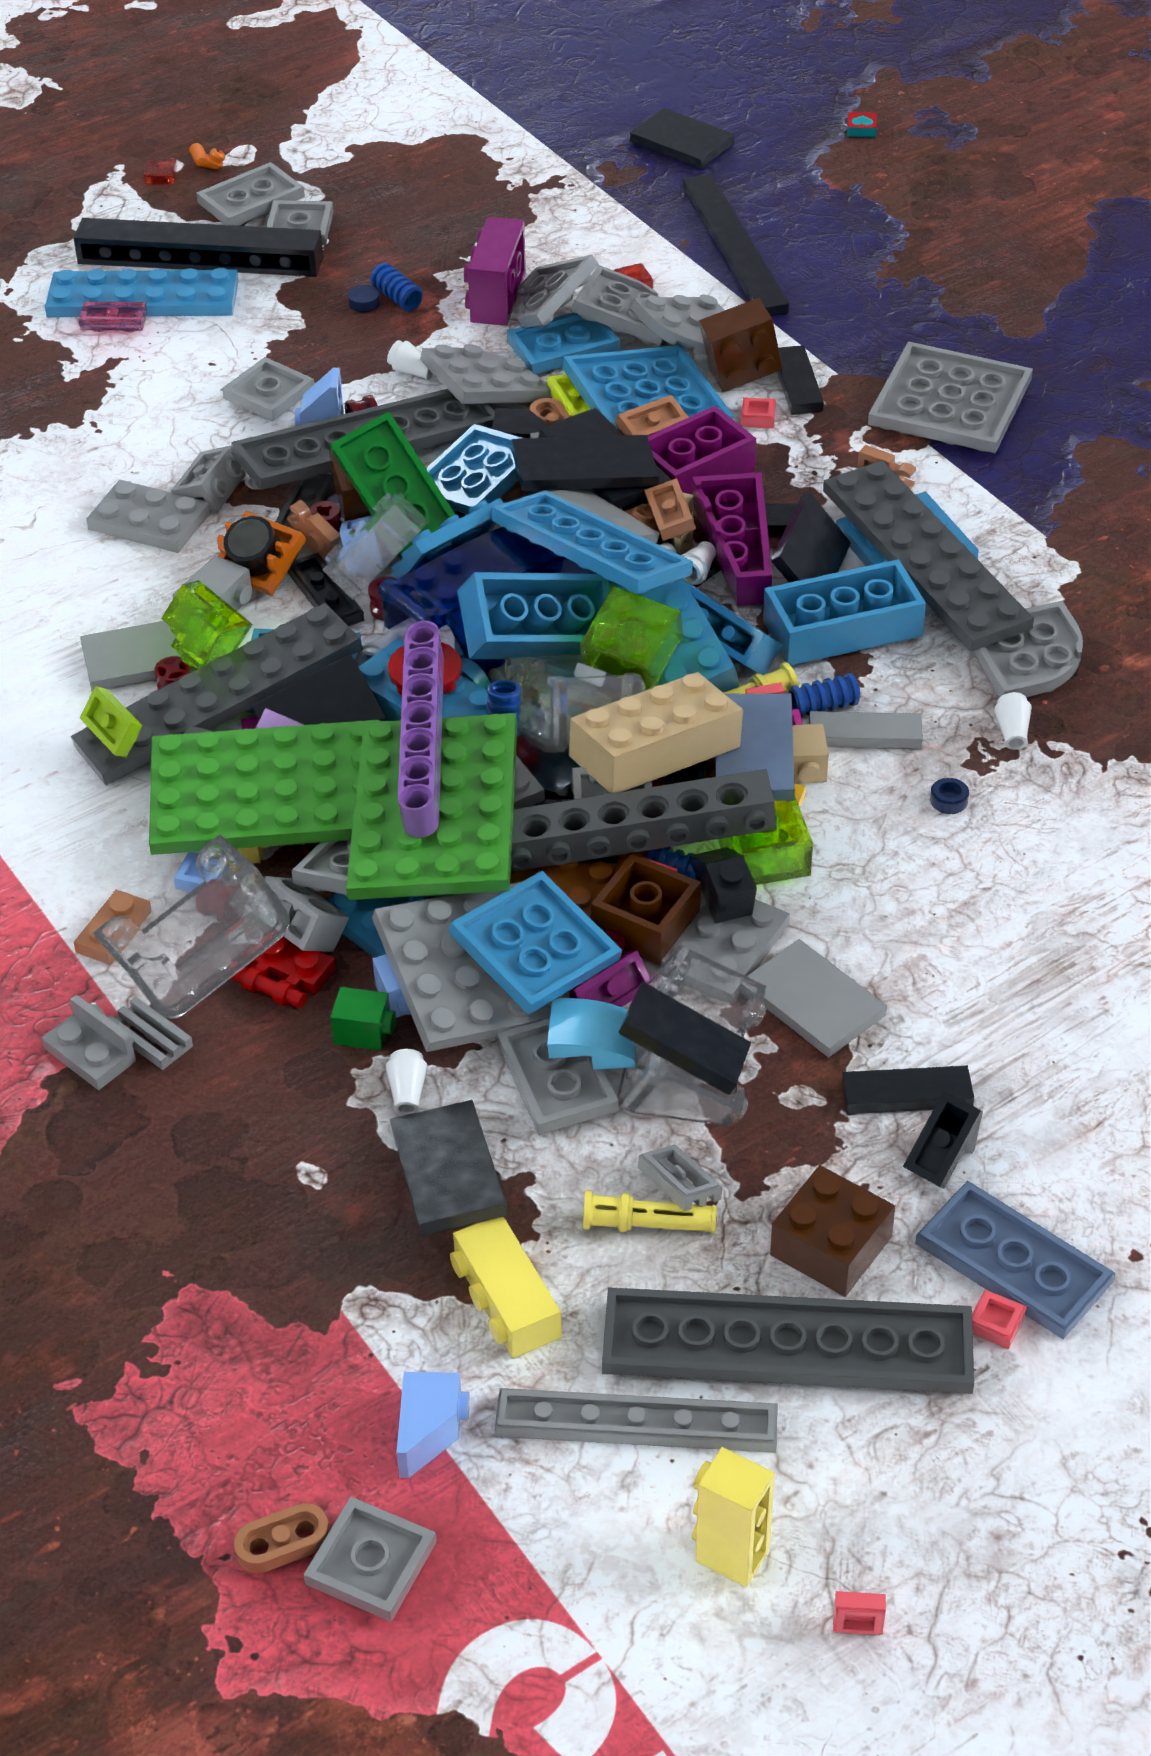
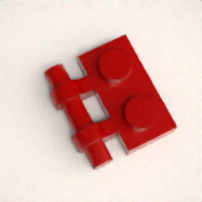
[230,930,336,1009]

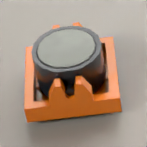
[217,511,306,596]

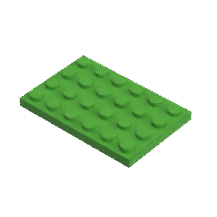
[346,713,518,900]
[149,720,380,855]

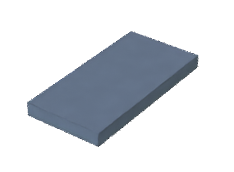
[716,693,794,801]
[915,1180,1115,1340]

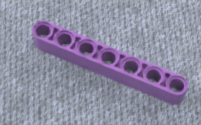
[398,621,444,838]

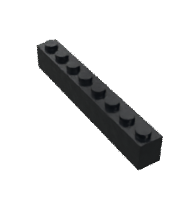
[73,217,323,277]

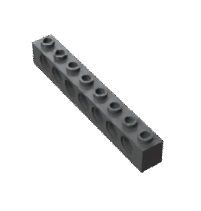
[511,769,777,872]

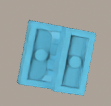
[547,998,636,1070]

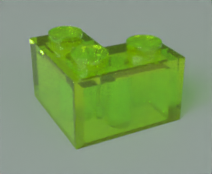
[161,580,253,669]

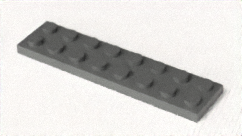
[231,389,495,490]
[823,460,1034,652]
[70,603,363,786]
[602,1287,974,1394]

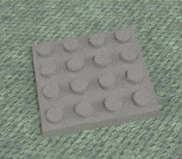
[868,341,1033,454]
[372,882,570,1052]

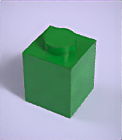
[330,987,396,1051]

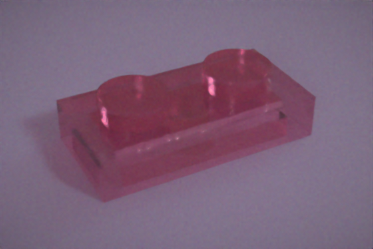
[79,302,148,332]

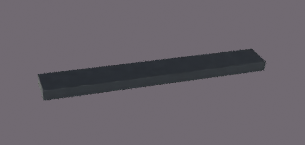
[683,174,789,316]

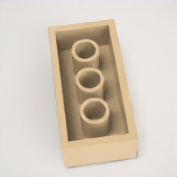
[569,672,743,794]

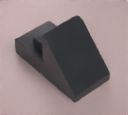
[903,1090,983,1189]

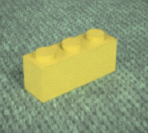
[450,1217,562,1359]
[692,1447,775,1587]

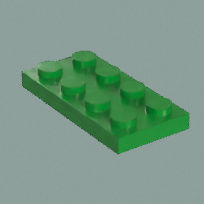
[329,411,456,560]

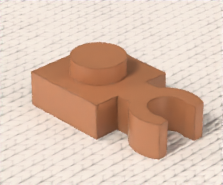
[858,445,916,490]
[287,500,341,562]

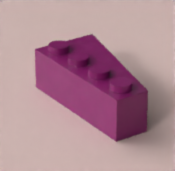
[692,472,772,606]

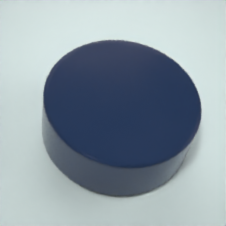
[348,285,380,312]
[930,778,969,814]

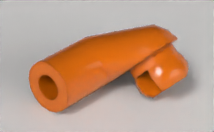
[189,143,225,170]

